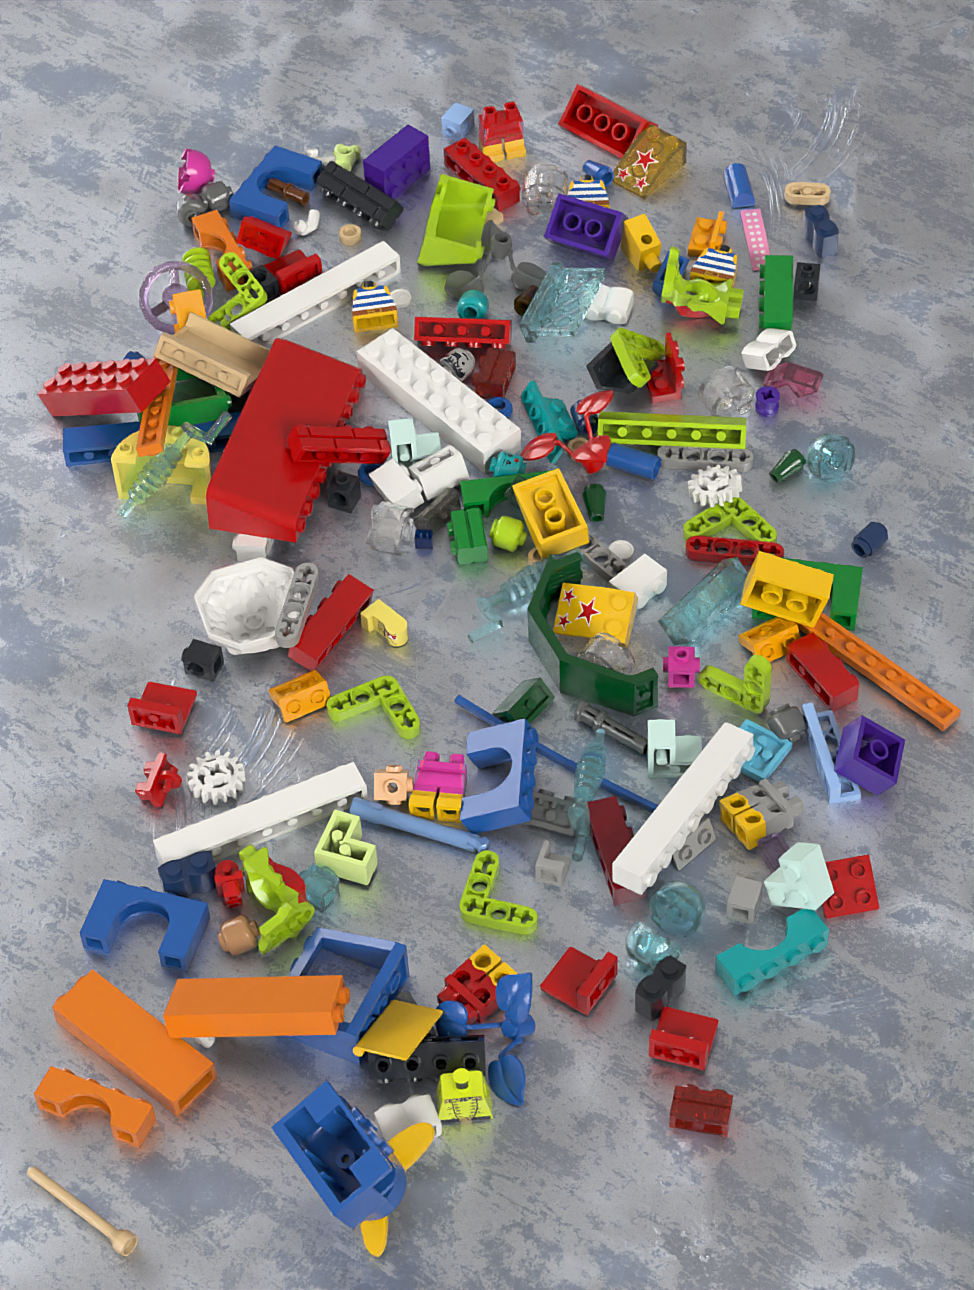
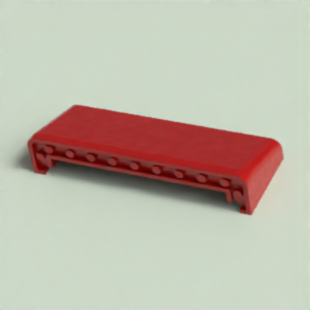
[206,338,366,543]

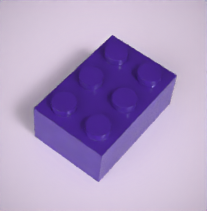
[363,125,431,199]
[544,193,629,262]

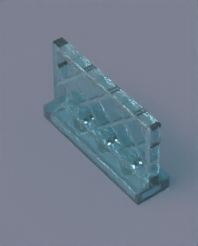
[519,262,607,343]

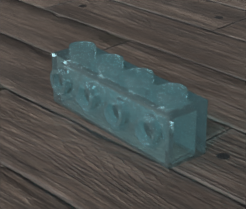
[658,557,748,646]

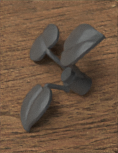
[444,220,553,299]

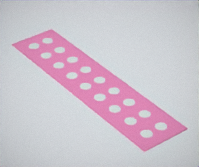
[740,209,770,271]

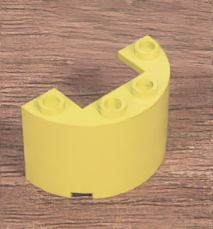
[111,426,213,505]

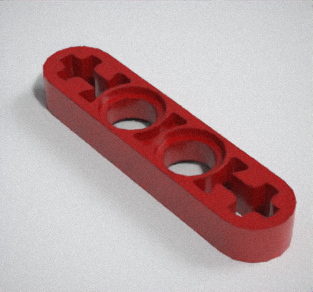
[685,536,784,566]

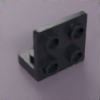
[586,342,659,394]

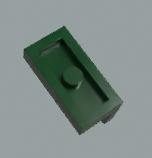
[492,677,555,724]

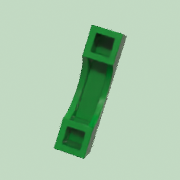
[460,470,552,518]

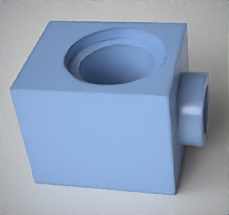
[441,102,475,141]

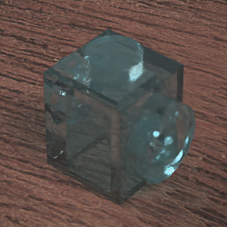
[299,863,340,913]

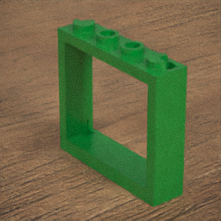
[137,368,232,427]

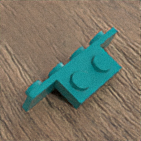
[520,381,578,464]

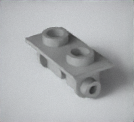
[672,817,716,871]

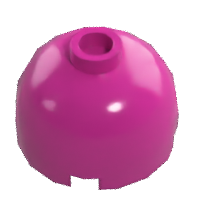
[177,148,215,194]

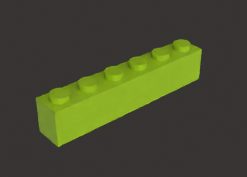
[598,411,747,449]

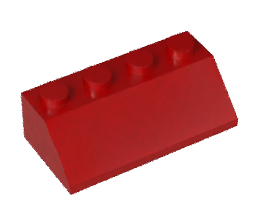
[558,84,658,162]

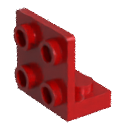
[236,216,292,260]
[264,249,323,295]
[646,332,685,404]
[127,682,197,734]
[822,854,879,919]
[540,947,618,1015]
[649,1006,719,1070]

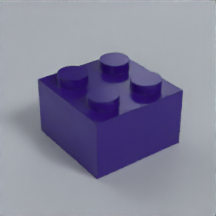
[834,715,905,796]

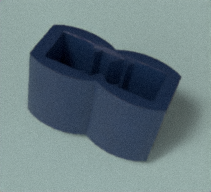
[803,205,839,259]
[157,851,216,898]

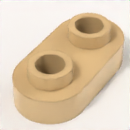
[784,182,831,205]

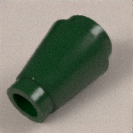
[769,449,806,484]
[582,484,607,522]

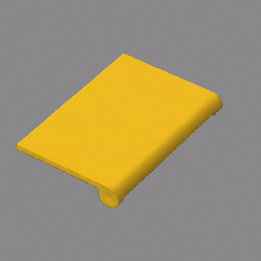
[353,1000,443,1061]

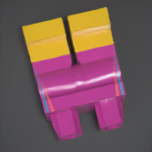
[409,751,467,823]

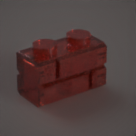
[472,347,516,399]
[669,1084,734,1137]

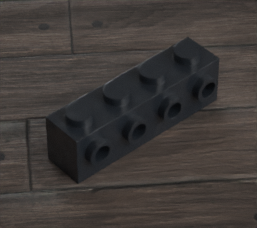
[368,1035,486,1083]

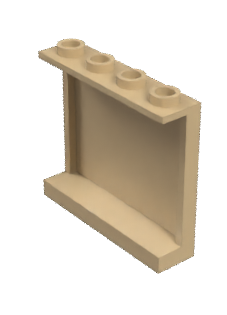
[153,312,270,397]

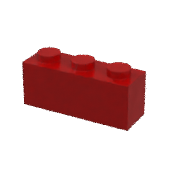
[786,632,860,713]

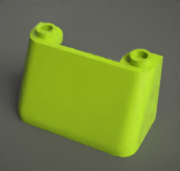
[417,174,496,266]

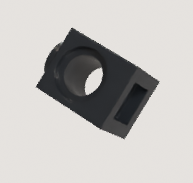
[793,262,821,301]
[243,264,280,305]
[326,470,361,514]
[181,639,224,682]

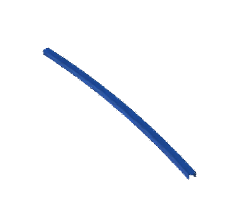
[454,695,659,813]

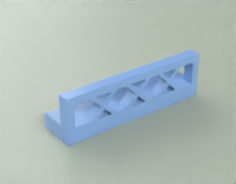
[801,703,861,805]

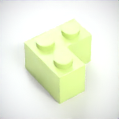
[314,810,378,885]

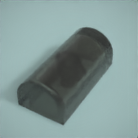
[413,488,461,539]

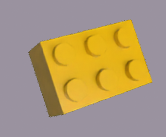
[740,551,834,628]

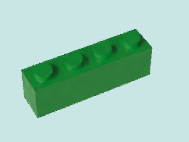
[759,255,793,331]

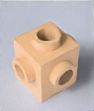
[374,765,414,805]

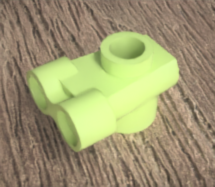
[333,144,361,172]

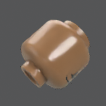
[217,915,260,956]

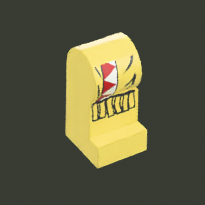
[360,599,408,647]

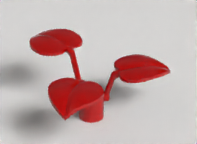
[520,390,614,474]

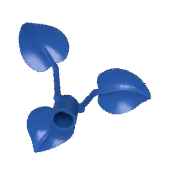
[435,972,535,1106]

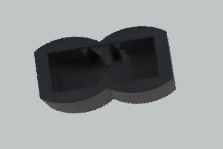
[635,955,686,1021]

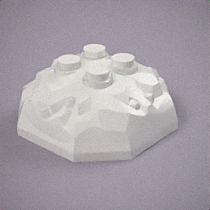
[194,557,304,655]

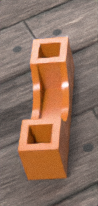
[191,210,253,292]
[34,1066,156,1148]

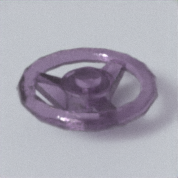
[139,261,213,335]

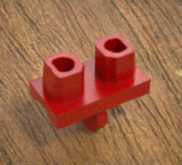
[135,753,182,807]
[214,860,245,909]

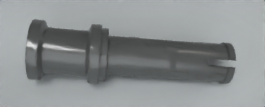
[574,700,648,755]

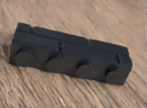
[316,161,404,230]

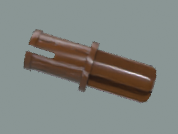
[267,178,310,206]

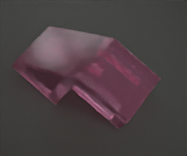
[763,362,824,398]

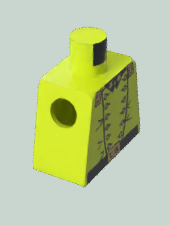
[435,1068,493,1123]

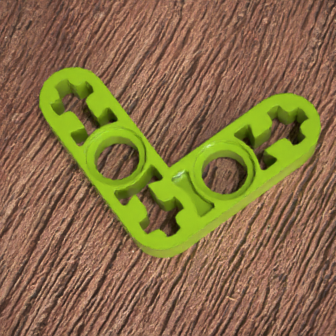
[208,252,267,330]
[610,327,665,388]
[683,497,777,543]
[697,655,772,714]
[326,675,421,739]
[459,850,538,935]

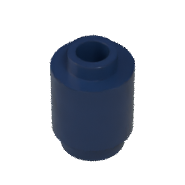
[570,400,598,436]
[851,522,888,558]

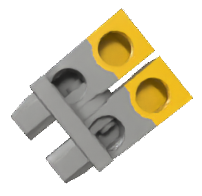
[719,779,803,850]

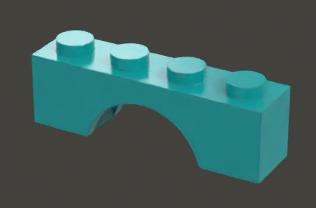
[715,909,829,995]

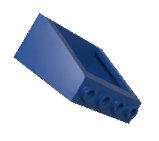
[284,927,410,1066]

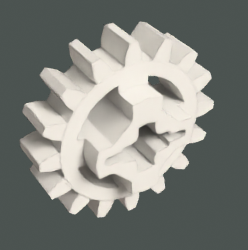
[688,465,743,507]
[187,750,246,805]

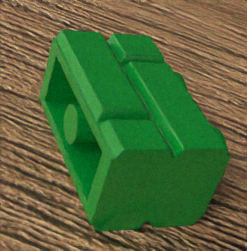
[447,508,488,565]

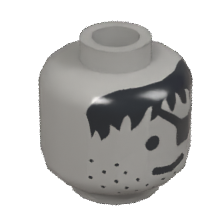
[440,348,476,382]

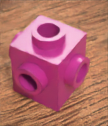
[663,646,700,688]

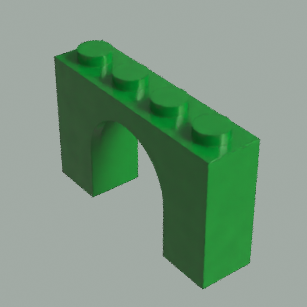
[752,557,863,631]

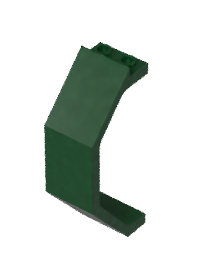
[527,552,658,716]

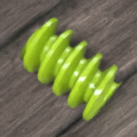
[181,247,216,298]

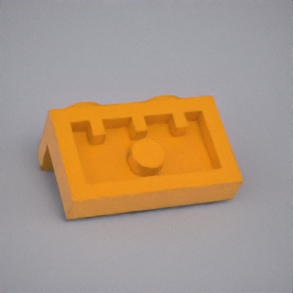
[687,211,727,257]
[738,617,800,662]
[268,670,331,722]

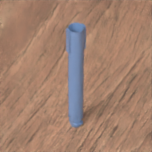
[350,797,490,853]

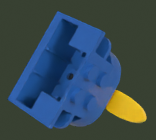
[271,1080,435,1257]

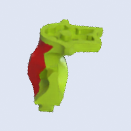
[661,246,744,324]
[239,844,315,955]

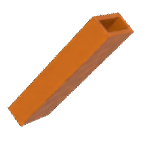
[52,969,217,1117]
[163,975,350,1038]

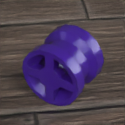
[755,386,780,417]

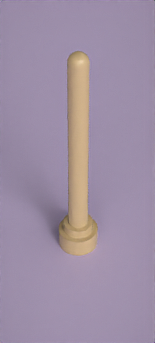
[27,1167,138,1257]

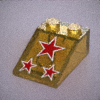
[612,124,687,199]

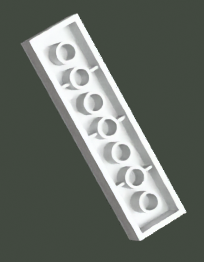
[356,328,521,474]

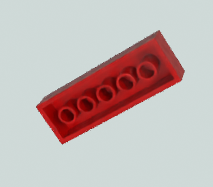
[37,358,171,417]

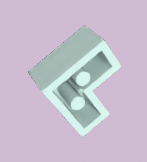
[388,418,441,473]
[647,719,702,778]
[764,842,834,910]

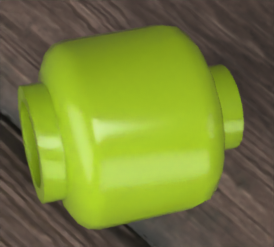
[489,515,528,552]

